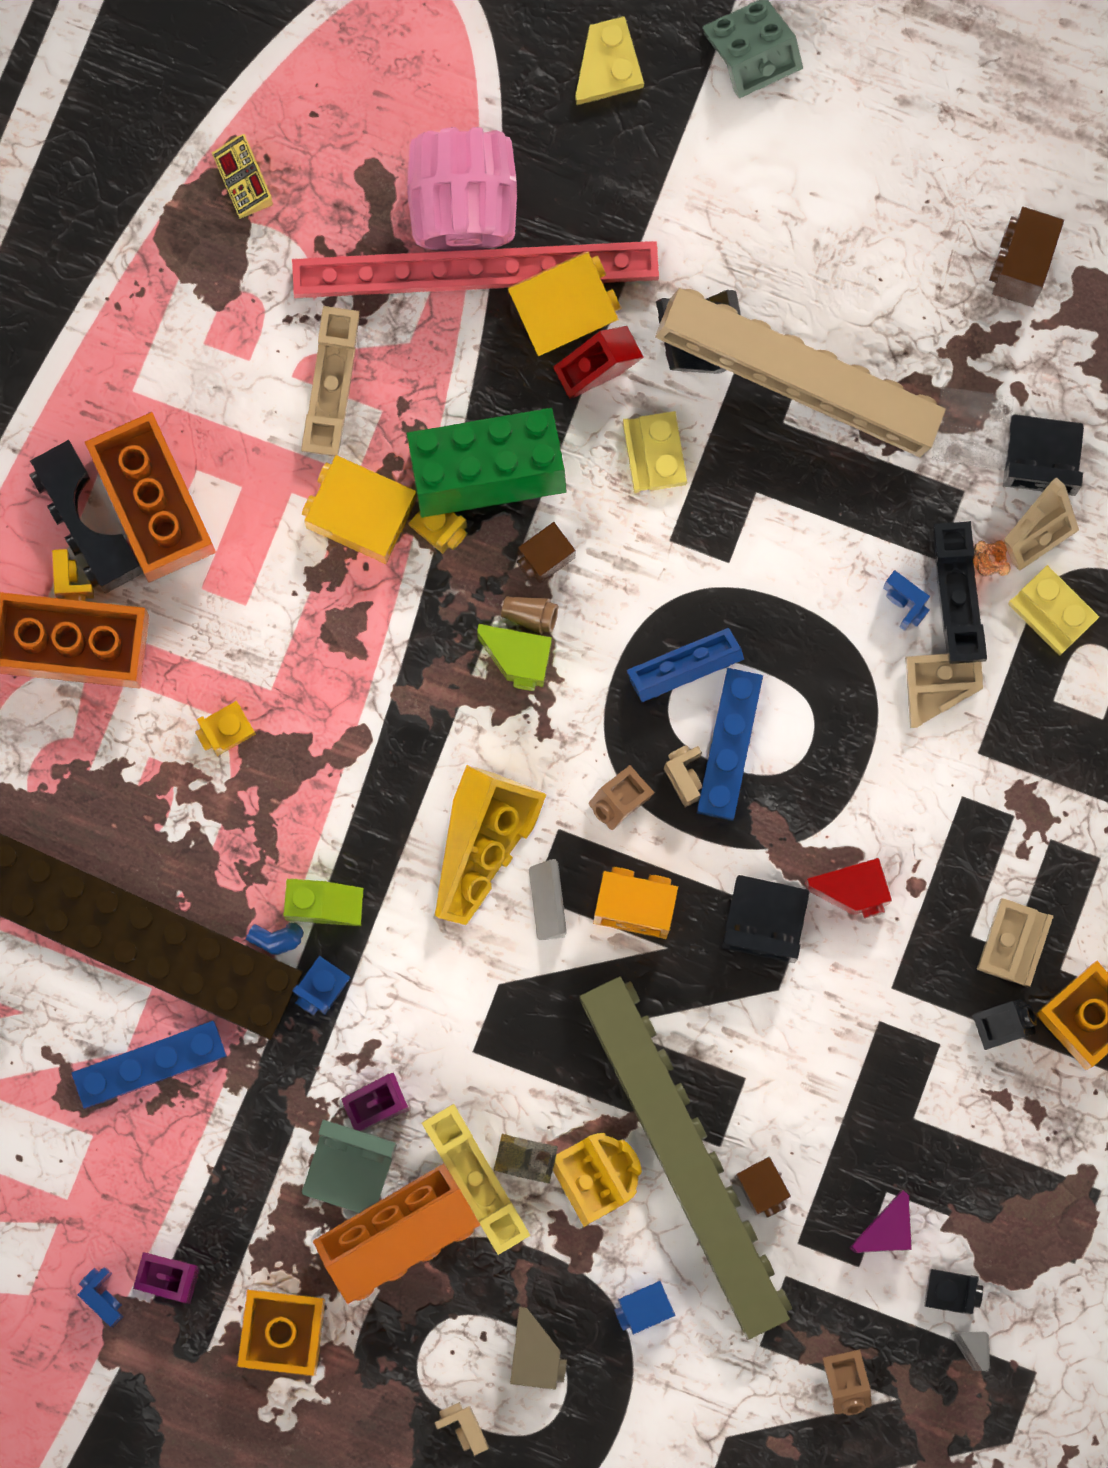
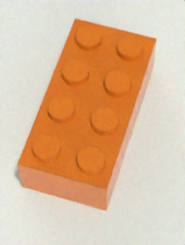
[85,412,216,583]
[0,592,150,689]
[313,1163,480,1304]

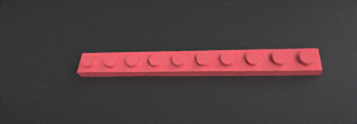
[292,241,659,298]

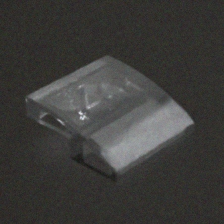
[932,386,1015,470]

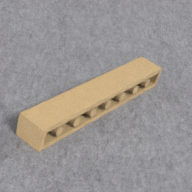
[655,288,946,457]

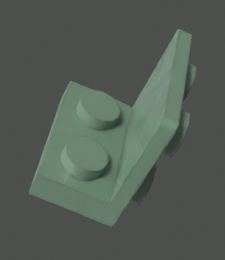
[703,0,804,99]
[302,1119,397,1213]

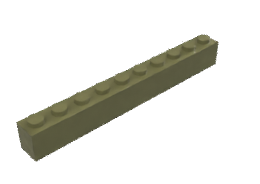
[579,976,792,1340]

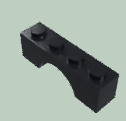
[29,439,144,594]

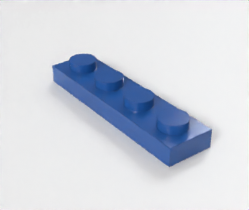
[697,668,763,821]
[71,1020,227,1109]

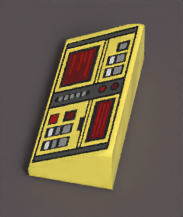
[212,134,273,219]

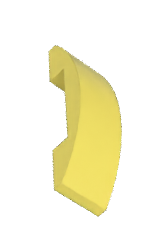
[421,1104,531,1255]

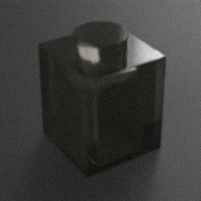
[493,1134,558,1184]

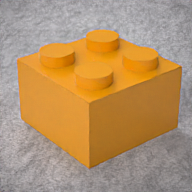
[593,867,678,939]
[1035,961,1108,1070]
[237,1289,326,1376]

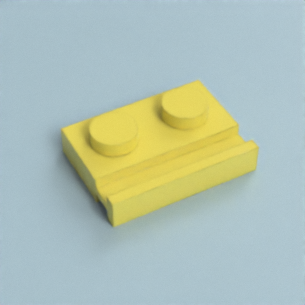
[622,411,687,493]
[1008,565,1099,656]

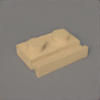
[976,898,1053,988]

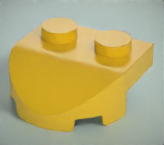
[547,1133,642,1227]

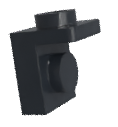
[973,998,1037,1050]
[924,1269,983,1315]

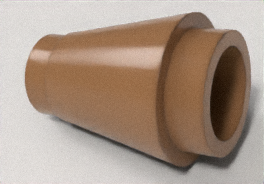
[501,596,559,634]

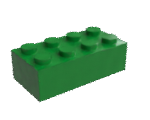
[407,408,567,518]

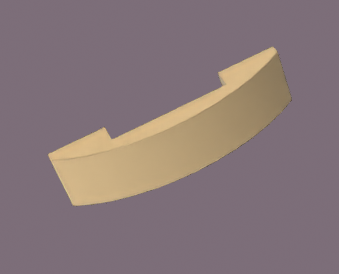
[301,306,360,456]

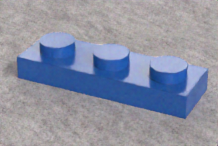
[627,628,744,702]

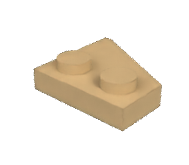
[1004,478,1079,571]
[905,654,983,728]

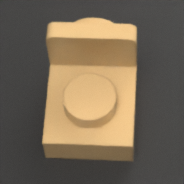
[664,745,702,807]
[434,1402,489,1455]

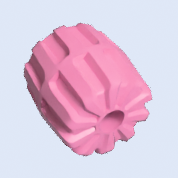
[407,127,517,251]

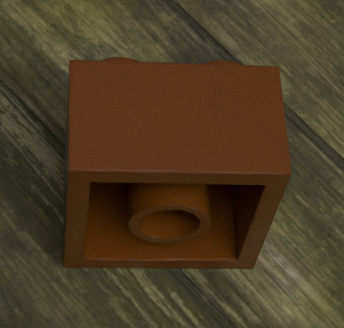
[989,206,1064,307]

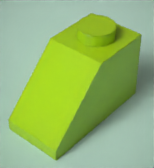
[477,624,552,691]
[284,878,364,926]

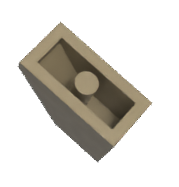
[510,1307,567,1390]

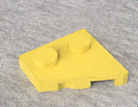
[575,16,644,105]

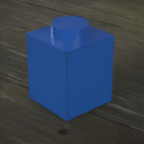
[614,1281,676,1335]

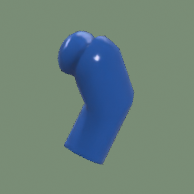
[246,923,304,955]

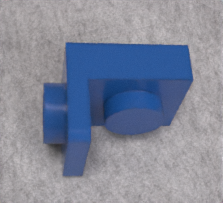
[883,570,930,631]
[293,956,351,1016]
[77,1267,124,1328]

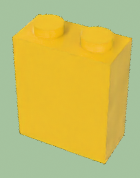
[507,251,622,356]
[302,455,417,564]

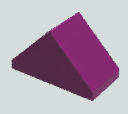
[341,1072,410,1131]
[849,1190,912,1253]
[133,1252,200,1304]

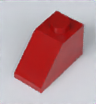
[553,326,644,399]
[804,858,892,919]

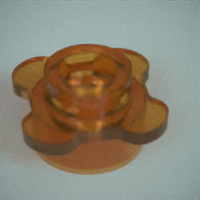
[973,540,1011,577]

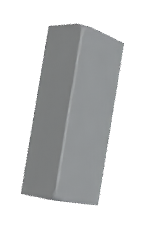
[529,859,567,940]
[950,1332,990,1371]

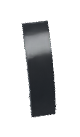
[933,521,987,664]

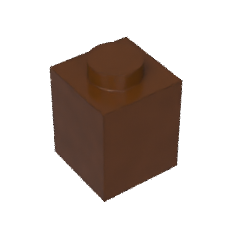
[517,522,576,584]
[734,1156,791,1218]

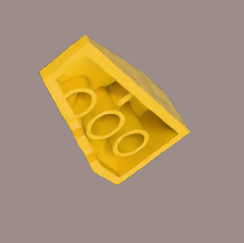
[435,765,547,925]

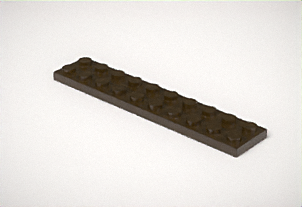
[0,833,303,1041]

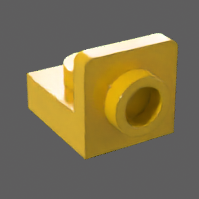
[409,511,467,554]
[52,549,94,601]
[195,700,256,756]

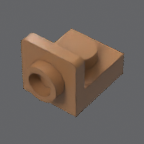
[588,765,655,830]
[823,1350,872,1415]

